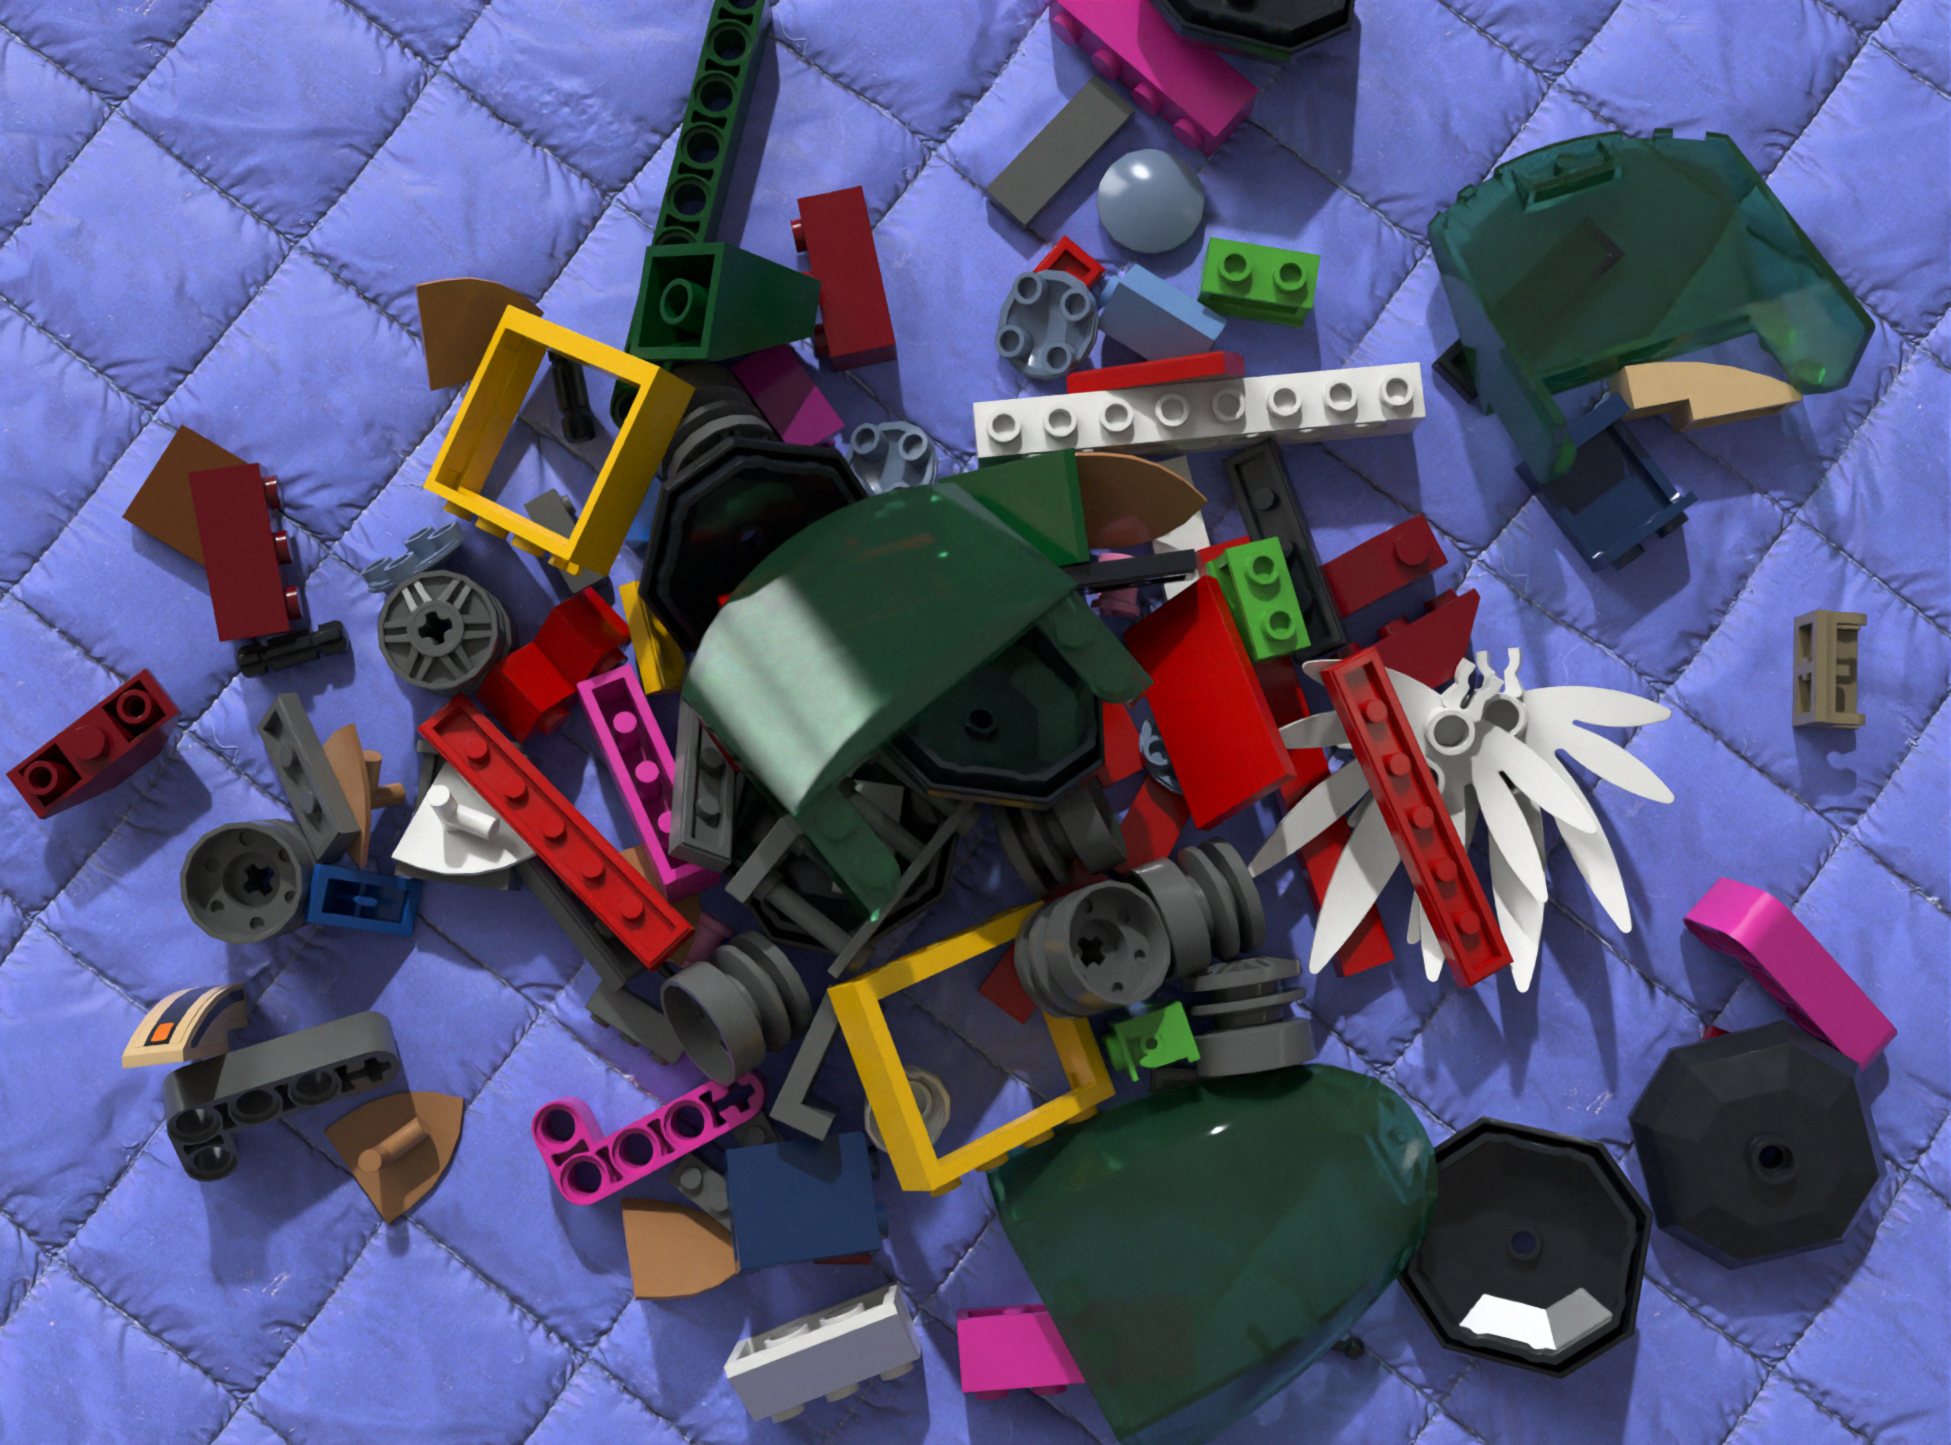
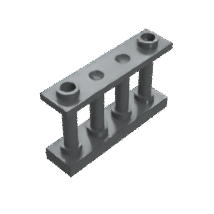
[724,708,986,979]

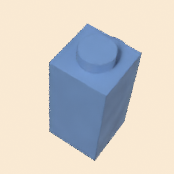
[1097,263,1229,361]

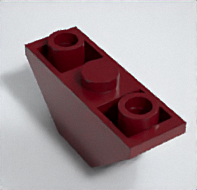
[1328,588,1480,689]
[6,668,183,820]

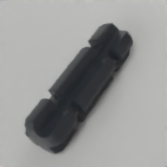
[547,350,595,444]
[236,620,350,679]

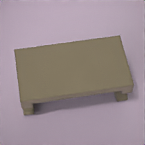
[1792,609,1867,730]

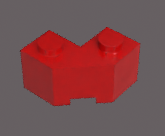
[475,586,632,744]

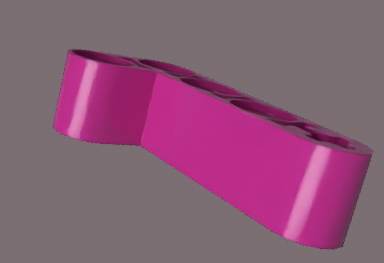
[1682,877,1898,1074]
[531,1068,770,1206]

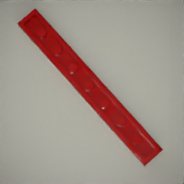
[1195,535,1395,978]

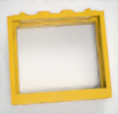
[423,305,696,578]
[827,900,1116,1197]

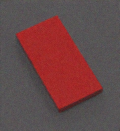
[1123,575,1297,831]

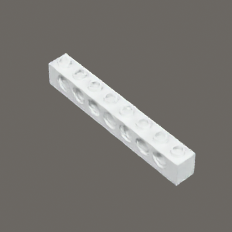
[973,362,1426,469]

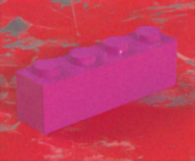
[1048,0,1259,158]
[576,663,721,904]
[957,1291,1196,1400]

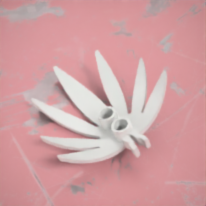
[1336,647,1675,993]
[1247,658,1597,982]

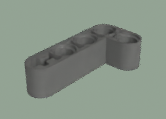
[162,1011,400,1182]

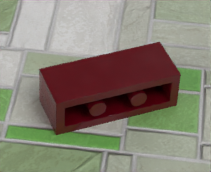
[790,186,898,373]
[188,462,304,643]

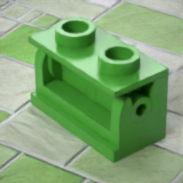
[1196,237,1321,328]
[1204,536,1311,667]
[1101,998,1201,1082]

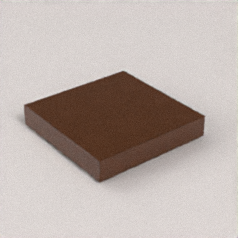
[122,424,282,567]

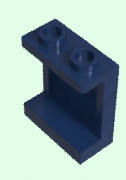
[1514,392,1698,573]
[722,1131,889,1276]

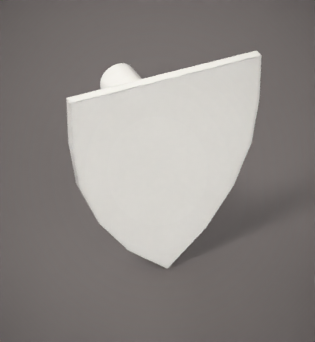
[391,762,536,876]

